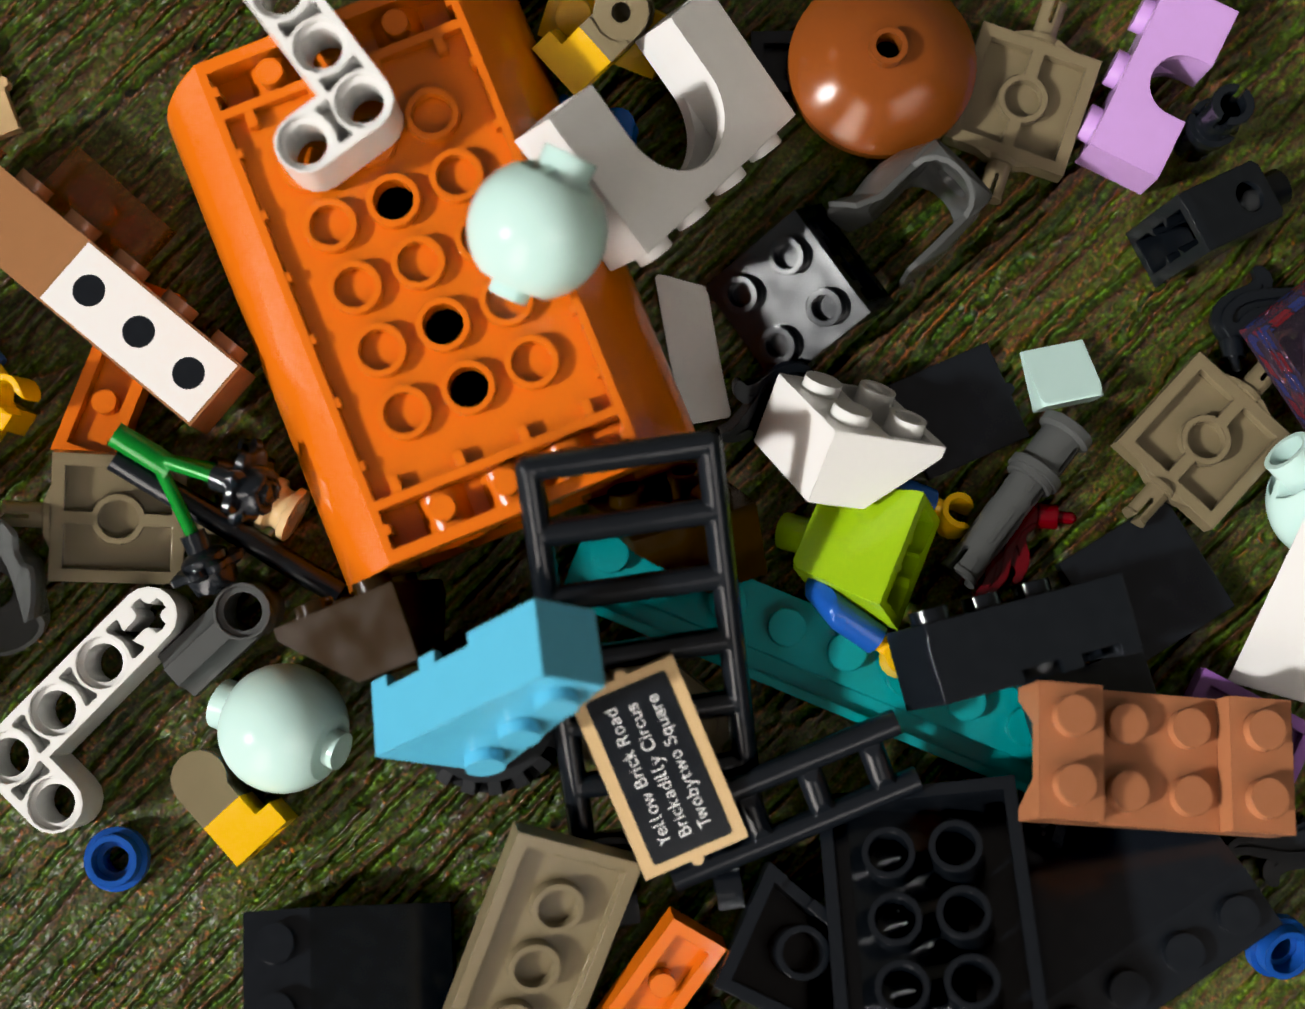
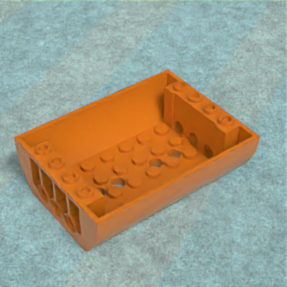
[167,0,696,596]

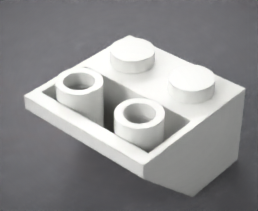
[754,371,946,509]

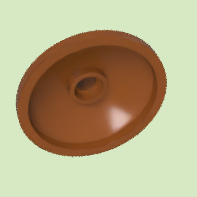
[787,0,977,159]

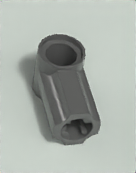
[157,580,285,697]

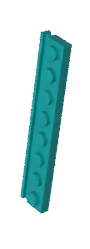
[564,538,1033,793]

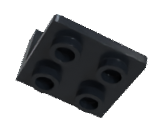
[706,203,895,371]

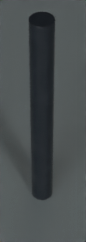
[107,452,346,601]

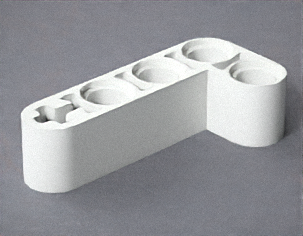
[243,0,404,192]
[0,586,195,834]

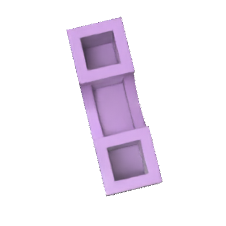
[1074,0,1239,195]

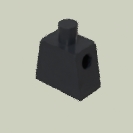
[1126,161,1292,288]

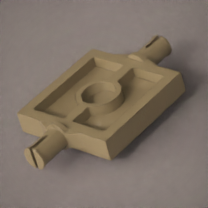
[940,0,1102,205]
[1110,351,1290,532]
[1,449,214,585]

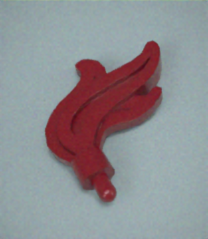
[975,503,1077,596]

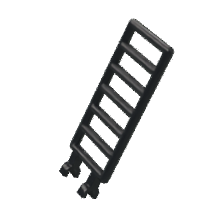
[515,430,764,926]

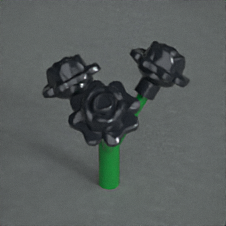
[107,423,281,597]

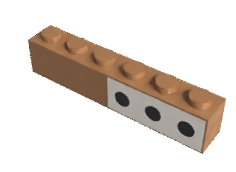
[0,149,256,435]

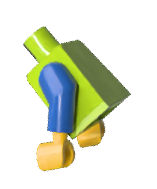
[775,479,974,678]

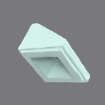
[1020,339,1104,413]

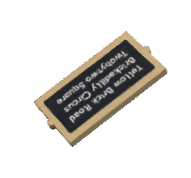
[575,652,749,881]

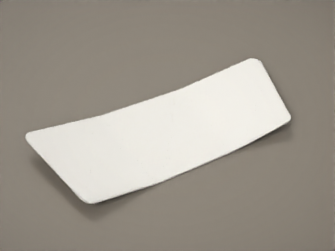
[655,274,731,424]

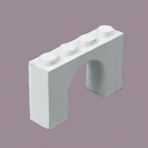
[514,0,796,271]

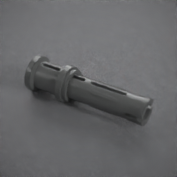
[940,410,1093,589]

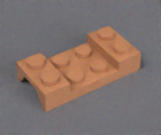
[1018,680,1297,838]

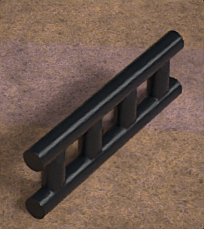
[669,709,924,892]

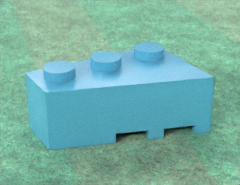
[371,598,605,777]

